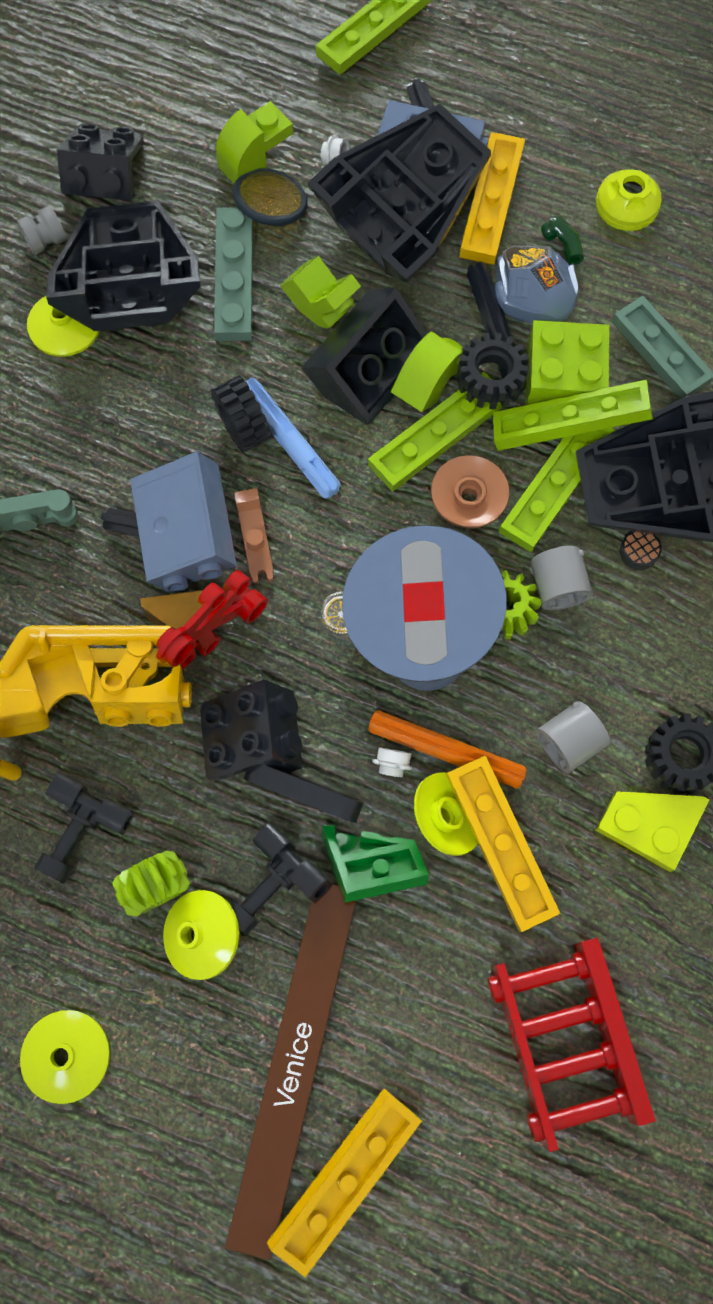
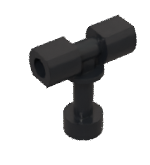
[34,772,135,884]
[229,823,333,935]

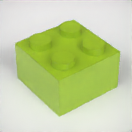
[525,320,609,405]

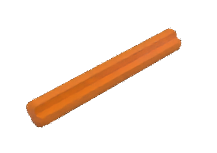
[369,710,527,788]

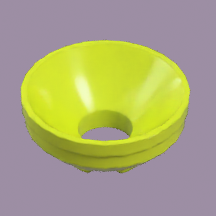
[596,169,662,231]

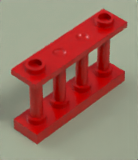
[487,937,656,1152]

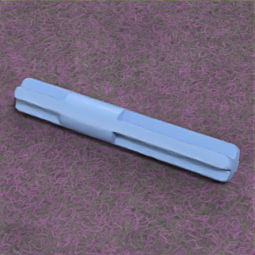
[246,377,341,499]

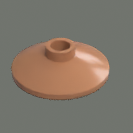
[431,455,509,529]

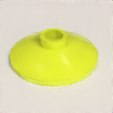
[27,296,100,357]
[414,773,478,856]
[163,890,239,980]
[20,1010,110,1104]

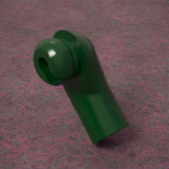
[541,216,584,265]

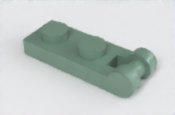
[0,489,79,532]

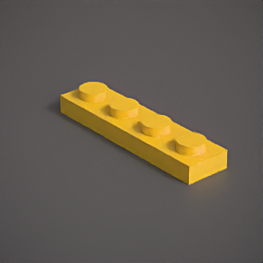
[459,132,525,265]
[446,755,561,932]
[267,1088,422,1277]

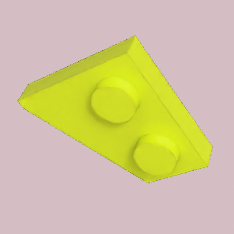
[595,791,709,872]

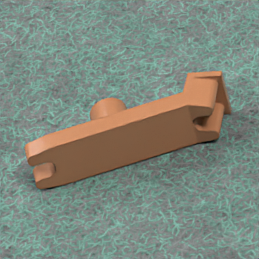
[234,488,274,585]

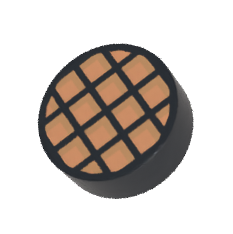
[619,531,662,570]

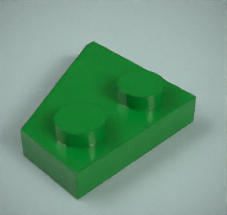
[321,825,429,903]

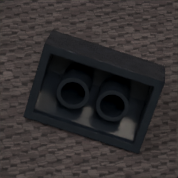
[301,287,427,425]

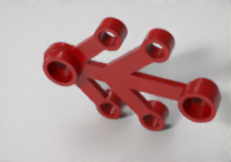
[156,570,268,670]

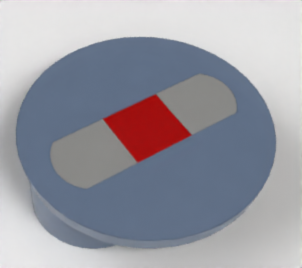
[342,526,506,691]

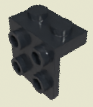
[57,123,144,200]
[200,679,303,781]

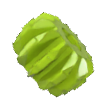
[501,570,541,640]
[112,851,190,917]

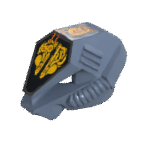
[494,245,578,323]

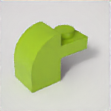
[216,101,293,190]
[280,256,361,328]
[391,331,462,412]

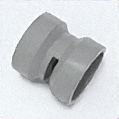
[17,205,67,255]

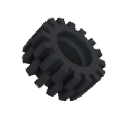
[457,333,529,409]
[211,376,271,453]
[645,714,713,794]

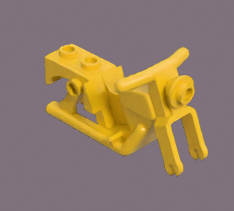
[0,625,192,781]

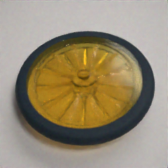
[233,168,307,226]

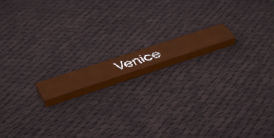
[225,884,356,1261]

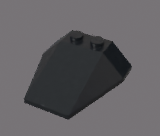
[307,104,491,283]
[46,201,200,331]
[575,392,713,542]

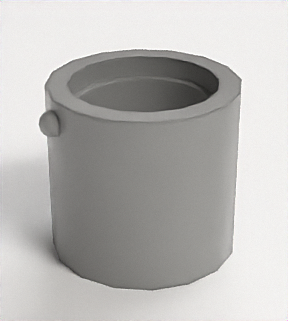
[530,546,593,610]
[536,701,610,774]

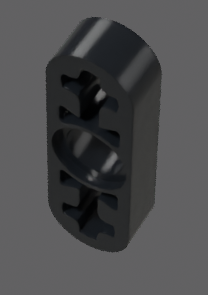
[243,765,364,823]

